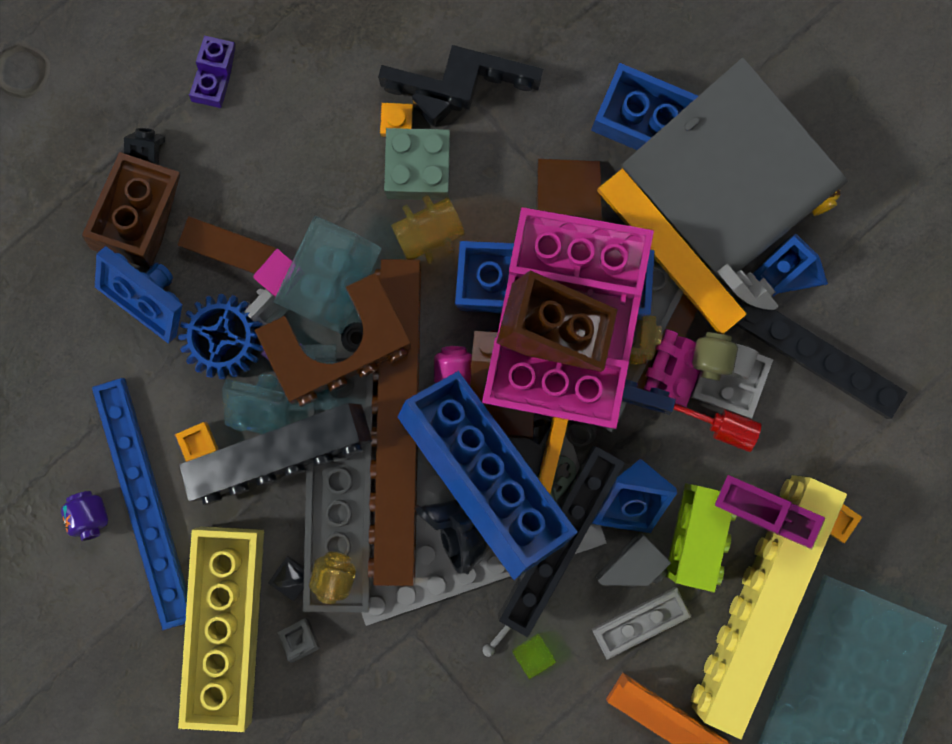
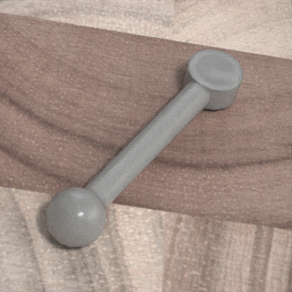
[482,625,511,657]

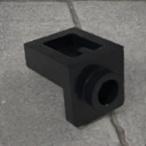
[124,128,165,165]

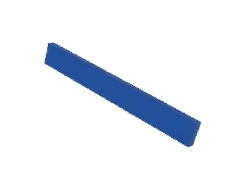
[92,378,188,630]

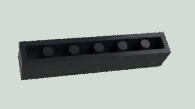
[179,403,373,505]
[498,446,625,638]

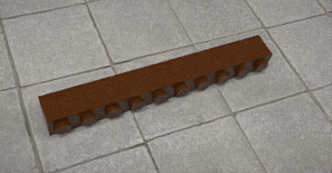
[368,259,422,586]

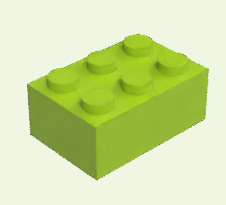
[666,483,737,593]

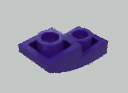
[189,36,235,108]

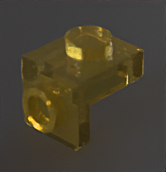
[629,316,662,365]

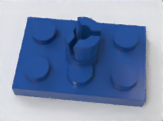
[95,246,183,344]

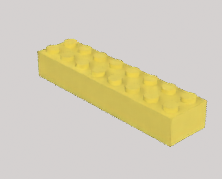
[691,475,847,740]

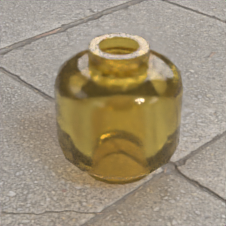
[309,552,356,604]

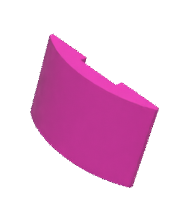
[482,207,654,429]

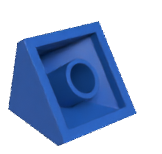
[592,459,677,533]

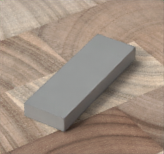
[591,587,692,660]

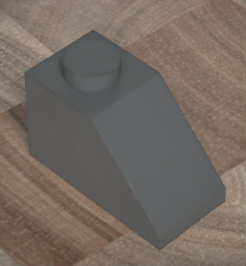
[594,533,671,586]

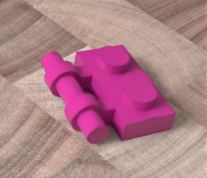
[644,329,700,407]

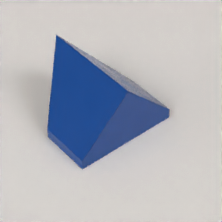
[752,234,828,296]

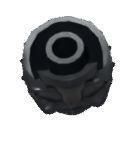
[414,499,491,575]

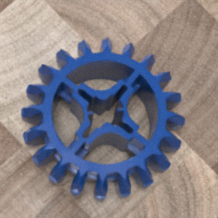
[178,294,264,380]

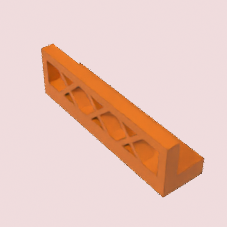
[606,672,732,744]

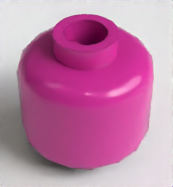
[434,346,472,385]

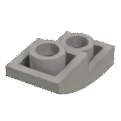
[717,264,778,310]

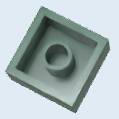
[384,128,450,201]

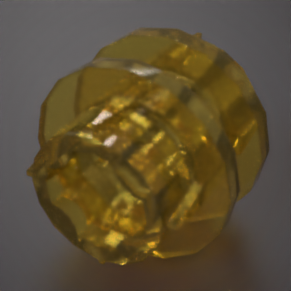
[391,195,465,264]

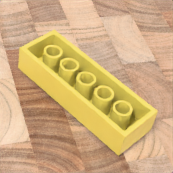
[178,527,264,732]

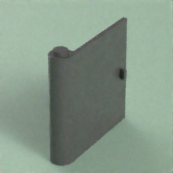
[621,57,848,283]

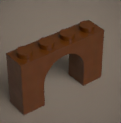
[255,273,411,407]

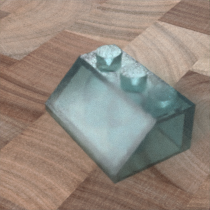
[273,216,382,334]

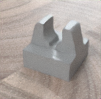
[244,289,289,327]

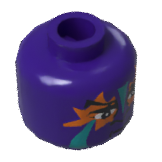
[61,491,108,541]

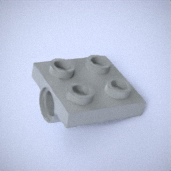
[690,344,773,419]

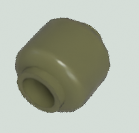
[692,332,738,381]

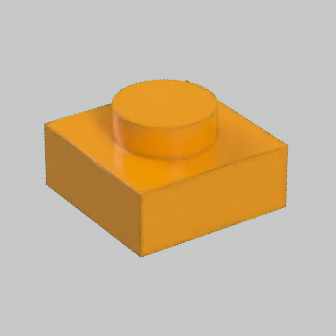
[380,103,413,137]
[175,422,219,462]
[830,504,862,543]

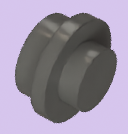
[566,420,597,447]

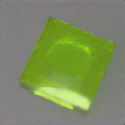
[512,633,556,680]

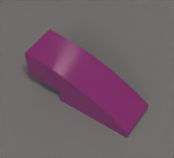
[715,475,825,550]

